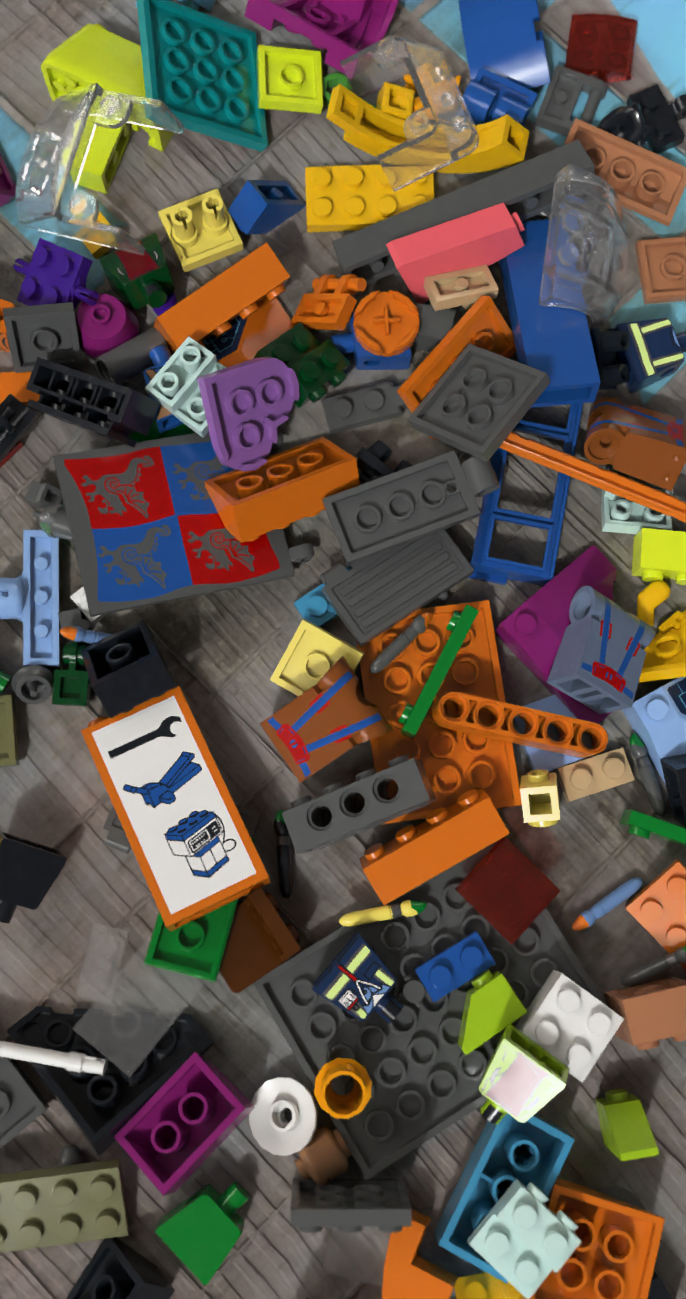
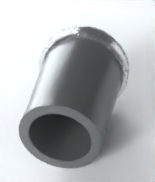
[33,504,72,541]

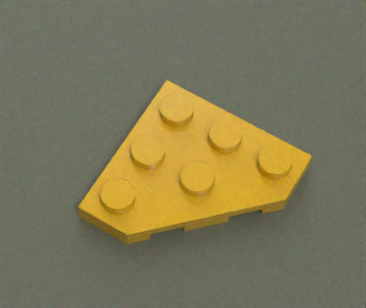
[638,610,686,683]

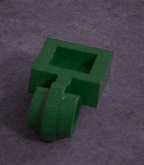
[52,641,92,707]

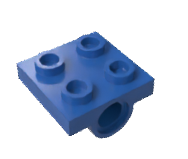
[451,67,538,128]

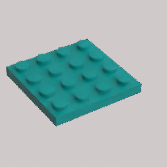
[137,0,268,152]

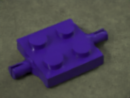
[13,238,99,309]

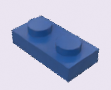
[414,931,496,1002]

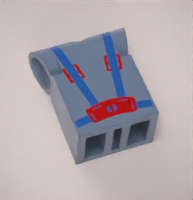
[547,586,656,714]

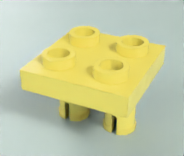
[158,188,244,273]

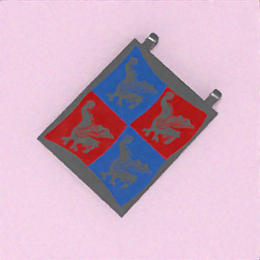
[53,430,314,617]

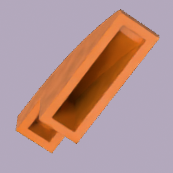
[382,1208,458,1299]

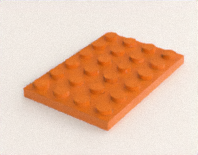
[356,600,522,825]

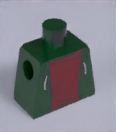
[99,233,175,309]

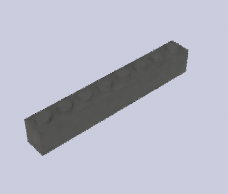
[332,139,595,284]

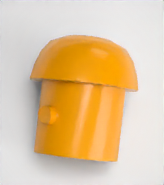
[314,1058,372,1119]

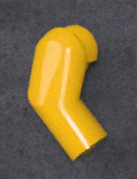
[637,580,671,626]

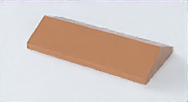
[564,118,686,226]

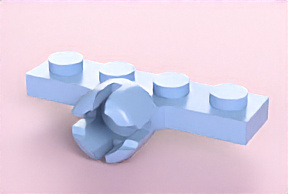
[0,530,59,667]

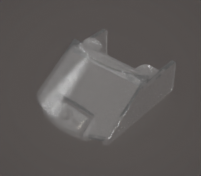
[16,83,185,255]

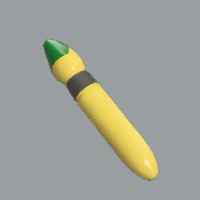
[339,900,427,927]

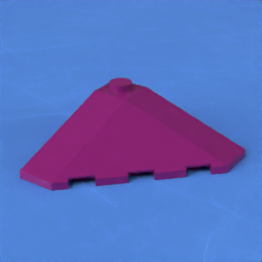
[494,545,617,724]

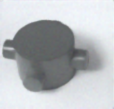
[398,975,425,1007]

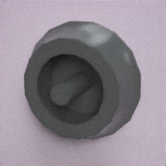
[11,665,54,704]

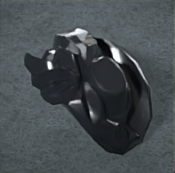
[597,102,653,147]

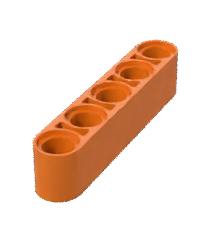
[432,692,608,758]

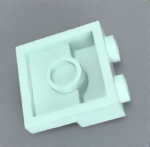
[467,1179,582,1299]

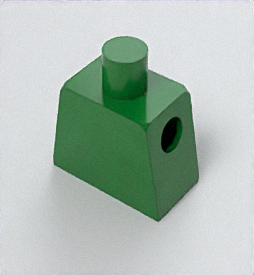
[155,1181,249,1286]

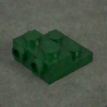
[253,322,351,408]

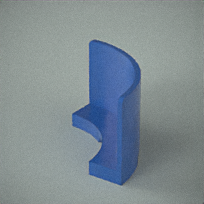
[459,0,551,89]

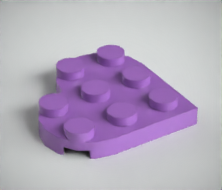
[197,357,299,472]

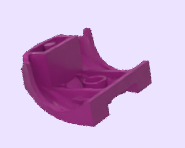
[244,0,399,77]

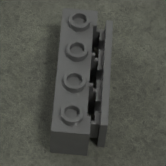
[282,755,437,854]

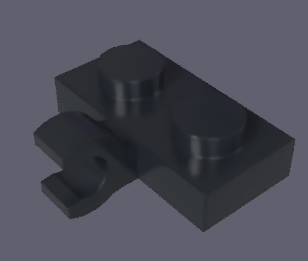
[626,84,686,154]

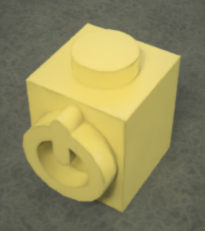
[520,769,560,827]

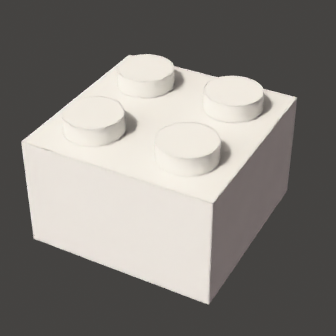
[515,970,624,1083]

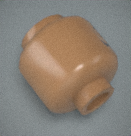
[294,1126,351,1186]

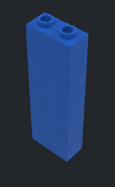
[499,218,601,408]

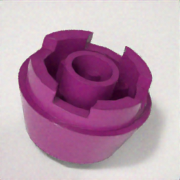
[75,294,139,358]

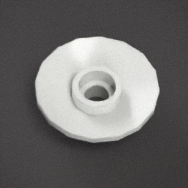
[249,1077,318,1156]

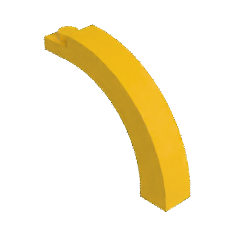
[326,84,530,174]

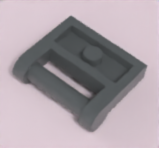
[534,65,608,137]

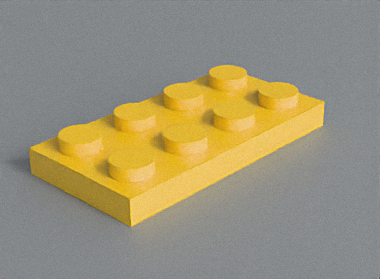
[305,163,434,232]

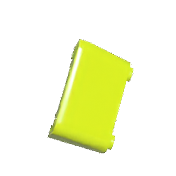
[41,24,178,152]

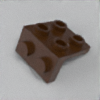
[219,887,301,993]

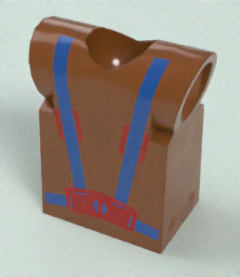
[583,397,686,491]
[260,656,393,783]

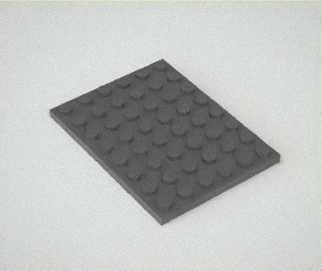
[253,838,607,1180]

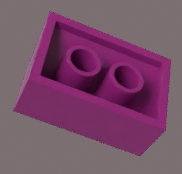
[114,1052,255,1196]

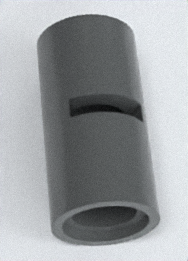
[95,328,169,385]

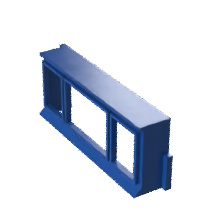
[468,403,583,586]

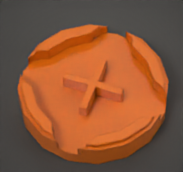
[353,290,420,357]

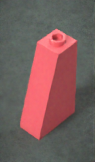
[386,202,525,304]

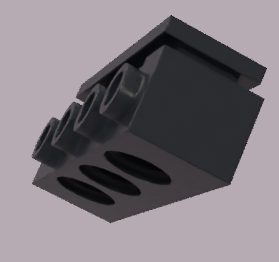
[26,357,160,448]

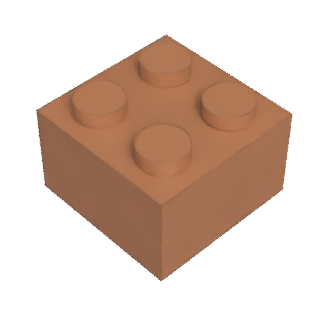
[604,976,686,1050]

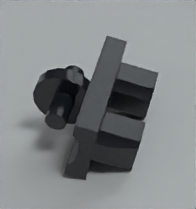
[590,328,630,390]
[0,394,39,462]
[356,440,413,484]

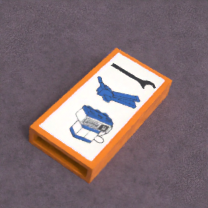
[81,686,270,932]

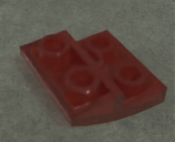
[565,14,638,83]
[455,837,560,945]

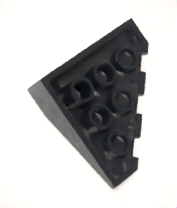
[6,1006,214,1156]

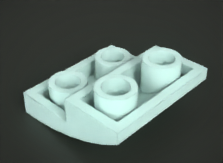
[145,336,226,438]
[601,464,673,534]

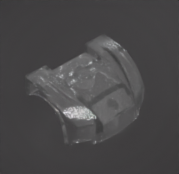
[539,164,629,329]

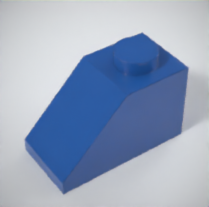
[227,180,306,235]

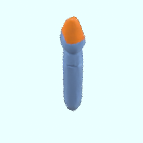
[60,626,112,644]
[572,877,643,931]

